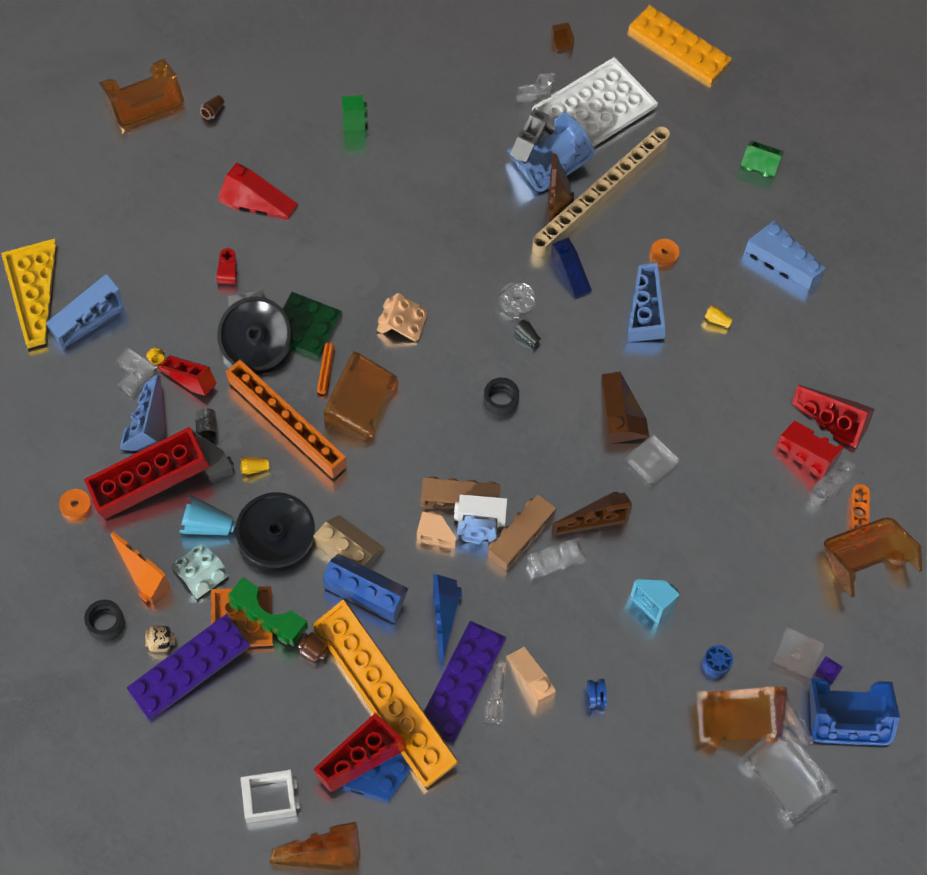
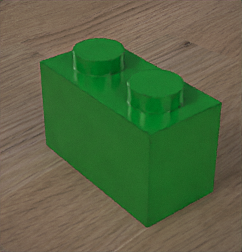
[341,95,368,132]

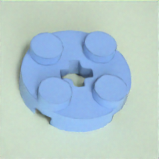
[457,516,497,544]

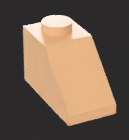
[417,511,456,549]

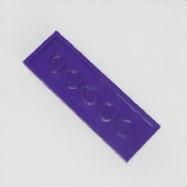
[126,614,251,721]
[424,620,506,745]

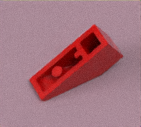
[158,355,217,396]

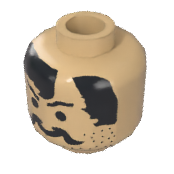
[145,626,175,652]

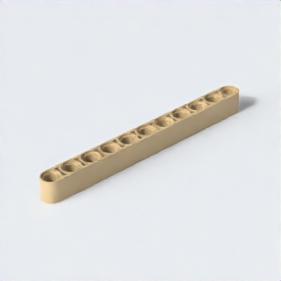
[532,127,670,257]

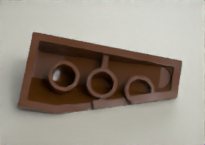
[548,154,574,224]
[552,492,632,535]

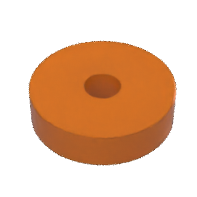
[650,239,680,267]
[59,489,92,521]

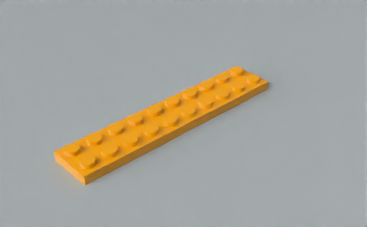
[312,600,460,788]

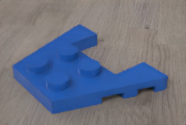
[341,753,412,802]

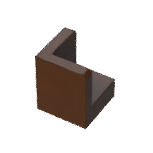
[551,22,574,52]

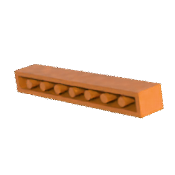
[226,360,347,479]

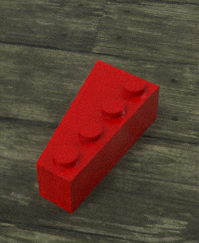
[313,713,406,792]

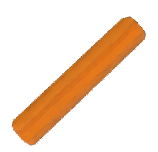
[317,343,335,395]

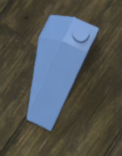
[120,374,165,451]

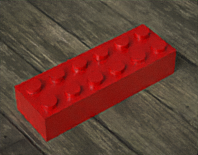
[84,427,211,519]

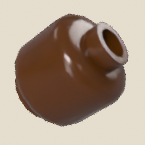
[297,632,329,662]

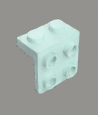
[171,544,229,599]

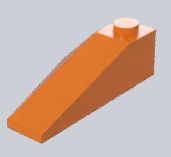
[111,531,171,605]

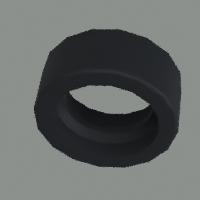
[483,377,519,415]
[84,599,125,640]

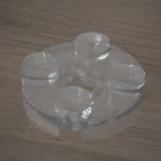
[498,282,535,319]

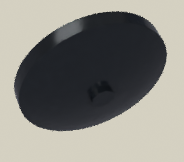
[217,297,292,372]
[235,492,315,568]

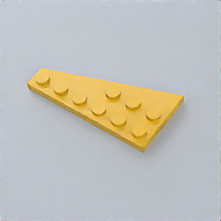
[1,238,56,349]

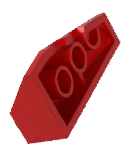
[218,162,298,218]
[792,385,875,448]

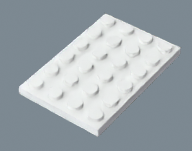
[532,57,658,147]

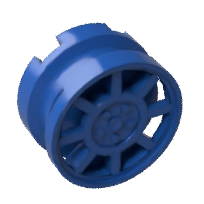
[703,645,733,677]
[587,679,607,709]

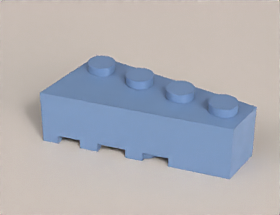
[745,221,826,289]
[628,263,666,342]

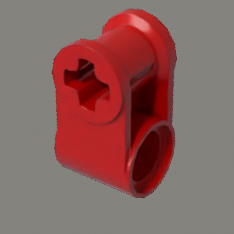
[217,248,237,285]

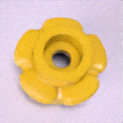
[146,348,165,365]

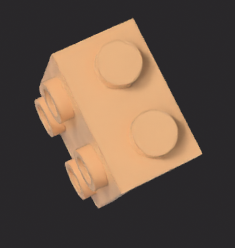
[377,293,428,341]

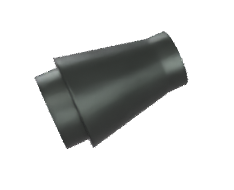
[514,319,541,347]

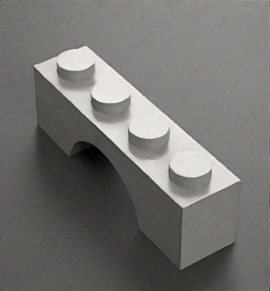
[510,108,550,162]

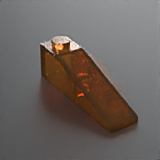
[269,822,361,871]

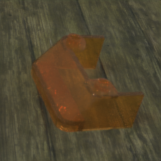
[824,517,922,598]

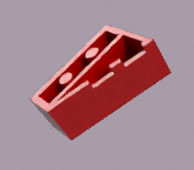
[777,420,844,479]

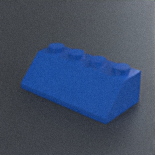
[323,553,409,623]

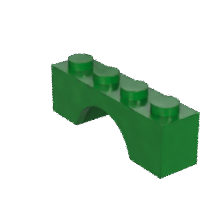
[228,577,308,647]

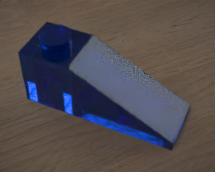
[551,237,592,298]

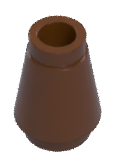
[200,95,225,120]

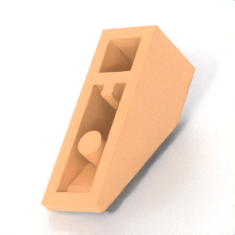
[507,647,556,708]

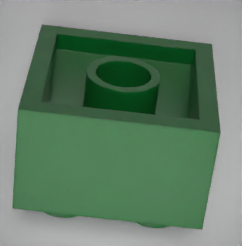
[741,140,785,178]

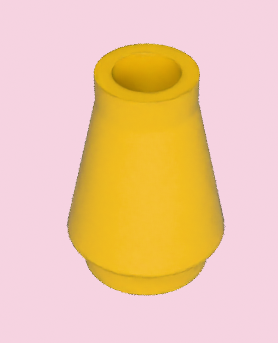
[704,304,733,328]
[240,456,269,475]

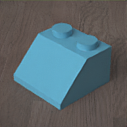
[630,579,680,624]

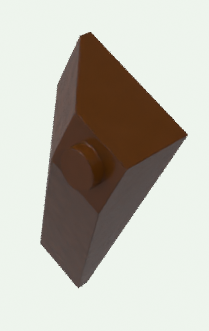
[602,372,649,443]

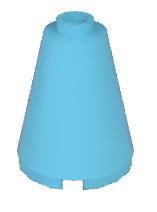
[179,495,236,536]

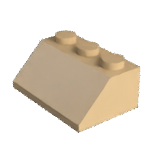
[313,515,385,568]

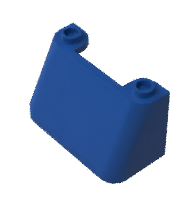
[809,678,900,746]

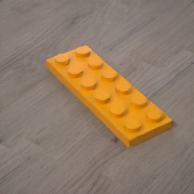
[629,5,732,83]

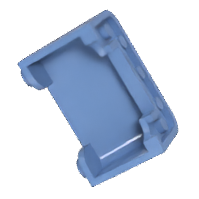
[507,111,595,192]

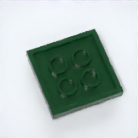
[283,292,342,359]

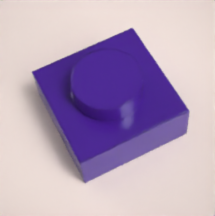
[814,656,843,685]

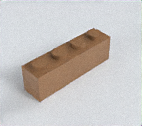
[421,477,501,510]
[488,495,556,571]

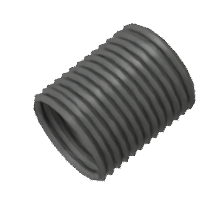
[195,408,217,439]

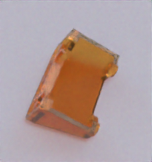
[99,58,184,128]
[324,351,399,444]
[697,686,788,746]

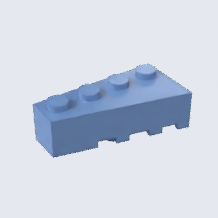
[46,274,124,347]

